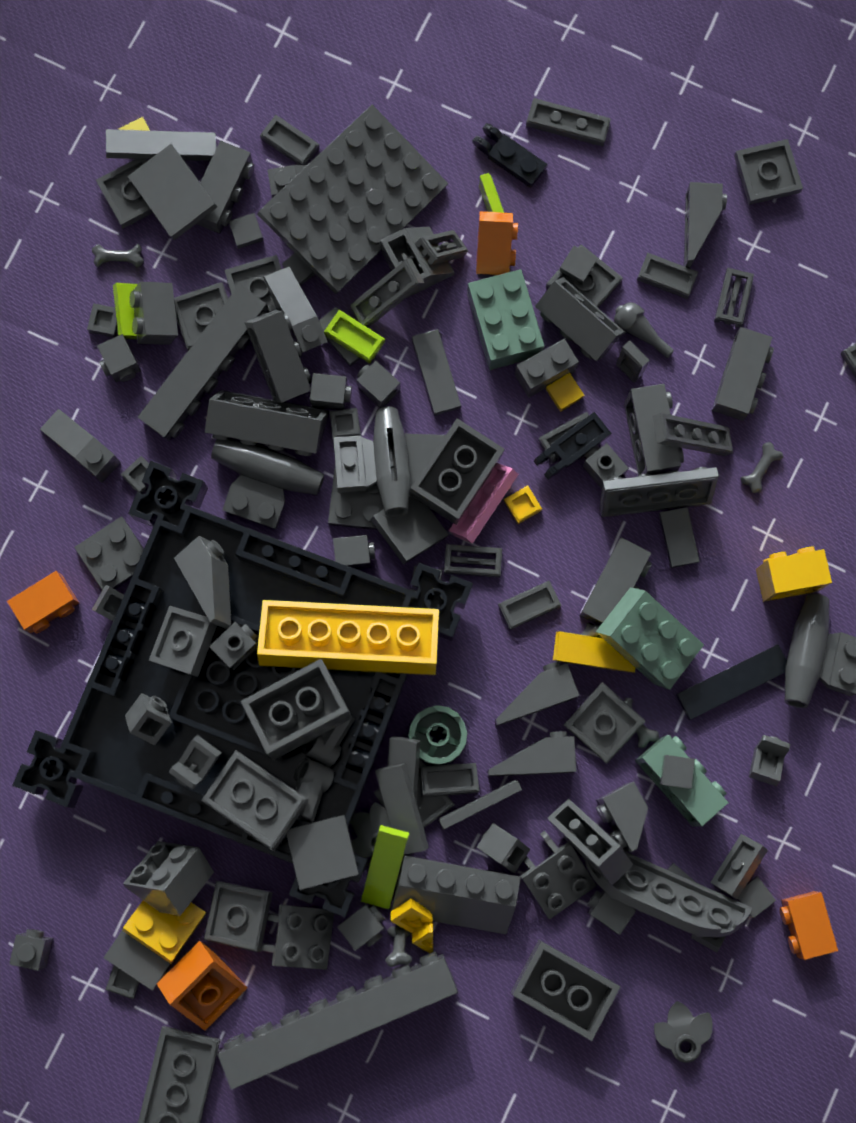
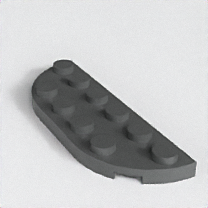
[585,851,752,937]

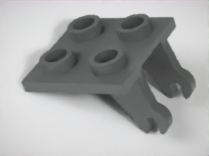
[521,830,597,920]
[261,905,334,970]

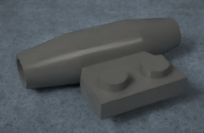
[333,407,411,517]
[211,439,325,529]
[785,594,856,708]

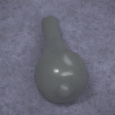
[614,302,674,358]

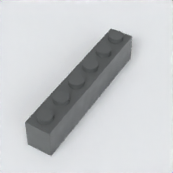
[138,284,269,441]

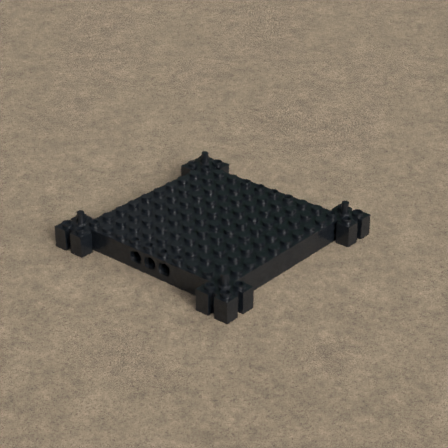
[12,461,473,917]

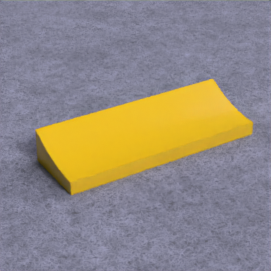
[257,600,439,675]

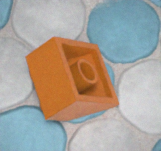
[157,941,247,1031]

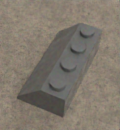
[205,390,329,456]
[392,855,521,934]

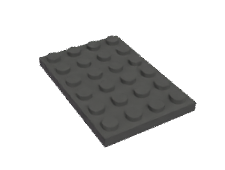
[257,104,448,294]

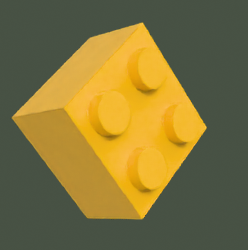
[756,546,832,602]

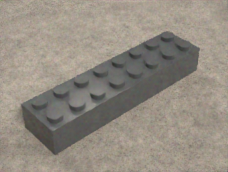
[218,951,458,1090]

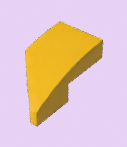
[391,898,433,953]

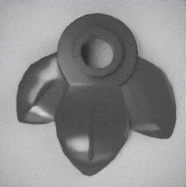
[351,803,391,858]
[654,1001,713,1063]

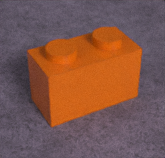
[476,211,518,275]
[7,571,79,634]
[780,891,838,960]

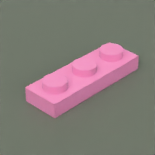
[449,463,519,544]

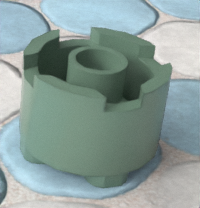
[409,705,467,765]

